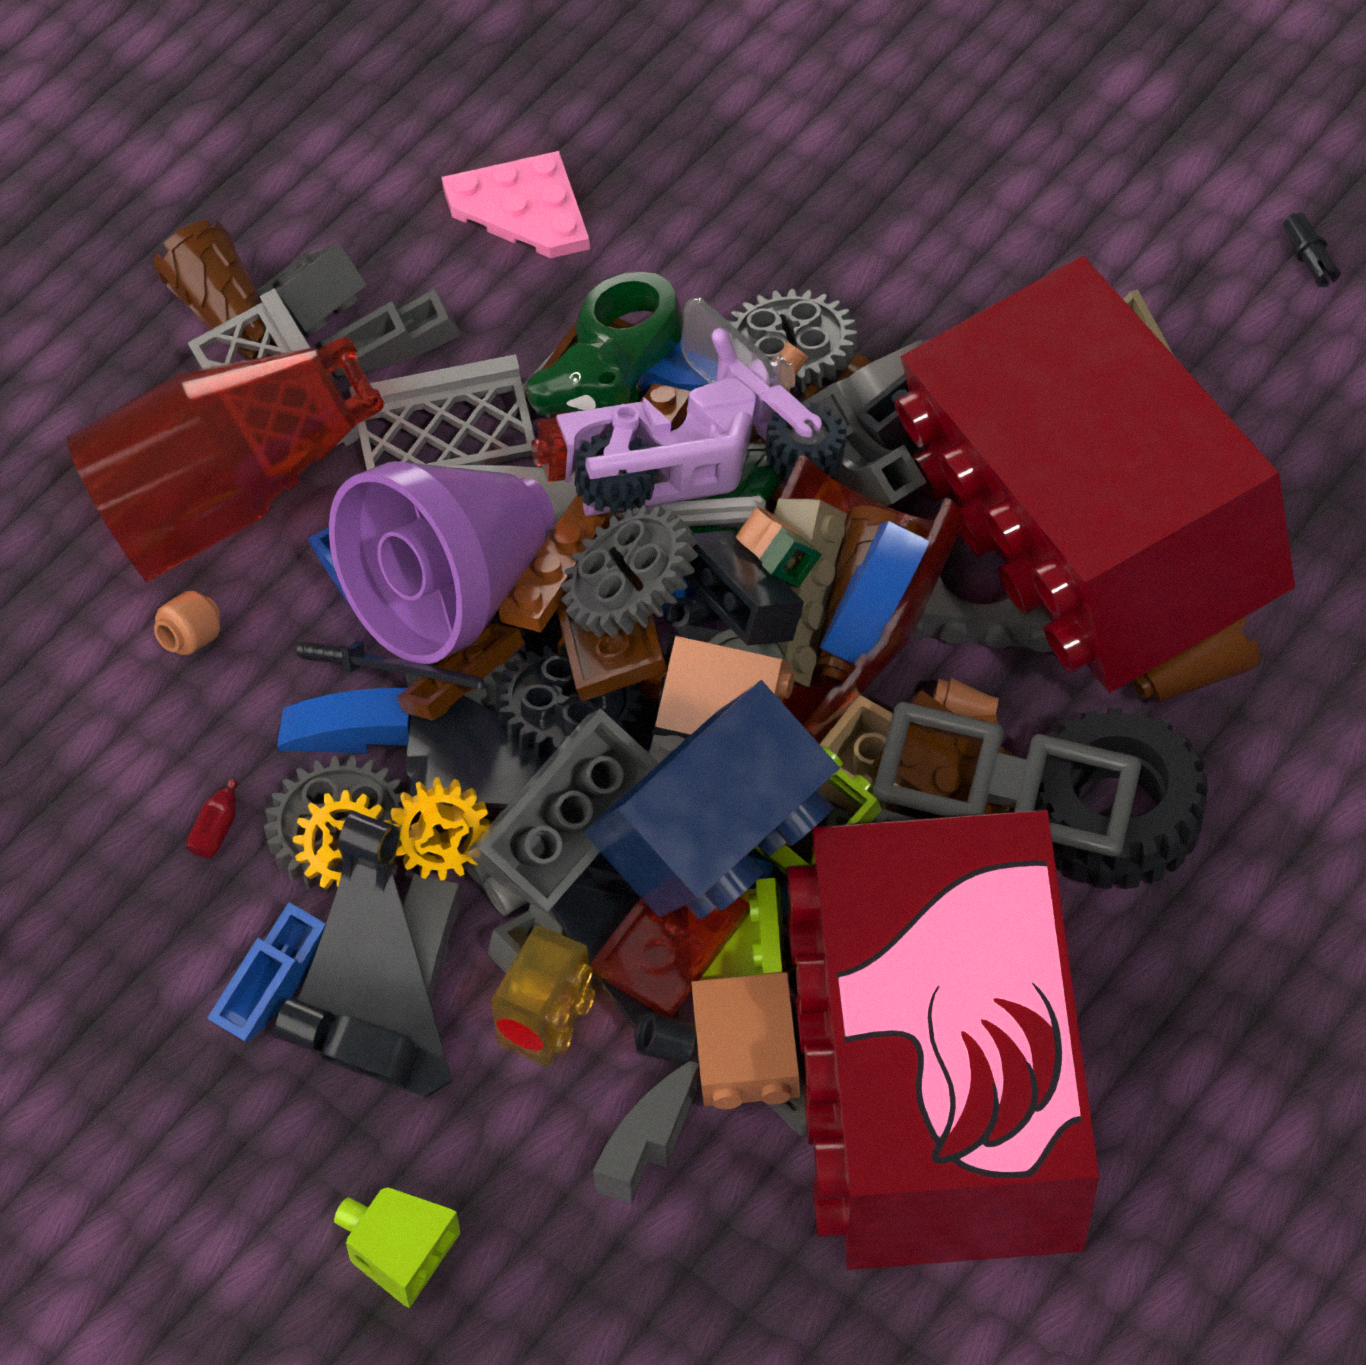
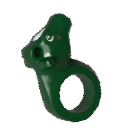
[527,272,684,416]

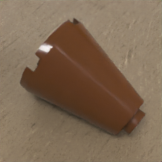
[1131,617,1261,703]

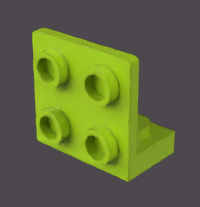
[687,878,788,981]

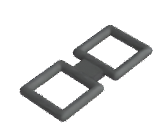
[873,702,1141,857]

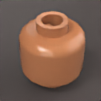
[154,590,221,656]

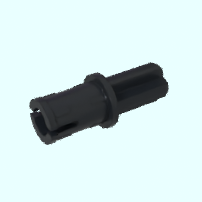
[1283,212,1341,287]

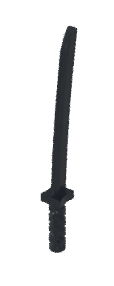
[297,641,485,689]

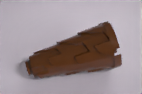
[153,219,282,370]
[815,506,934,687]

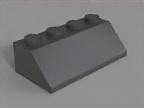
[466,709,659,913]

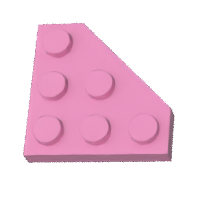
[442,151,590,258]

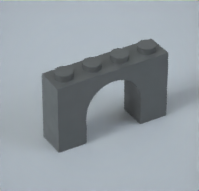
[887,524,1052,653]

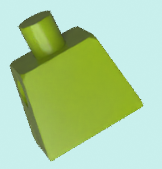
[334,1187,460,1308]

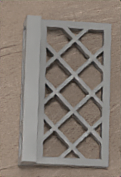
[188,289,360,482]
[349,354,538,470]

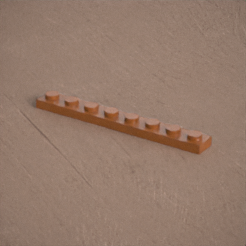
[498,383,691,632]

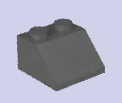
[256,244,367,336]

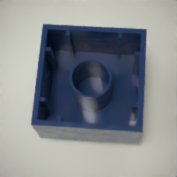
[583,680,840,920]

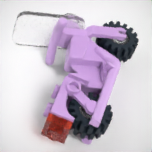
[531,297,847,516]

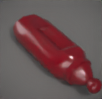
[186,779,238,858]

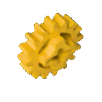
[390,777,491,881]
[293,790,393,890]

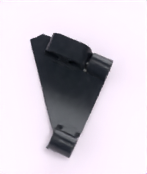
[406,695,552,832]
[275,812,452,1098]
[551,852,696,1064]

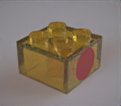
[491,924,595,1068]

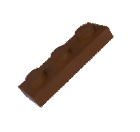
[397,622,524,721]

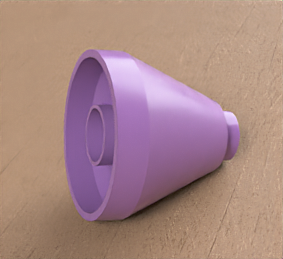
[329,461,555,664]

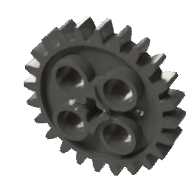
[724,289,858,393]
[561,505,698,638]
[264,756,411,893]

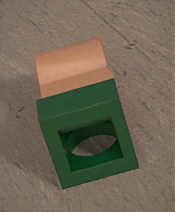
[736,506,822,588]

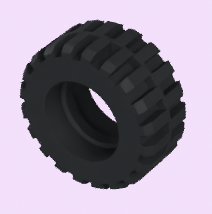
[1034,708,1208,889]

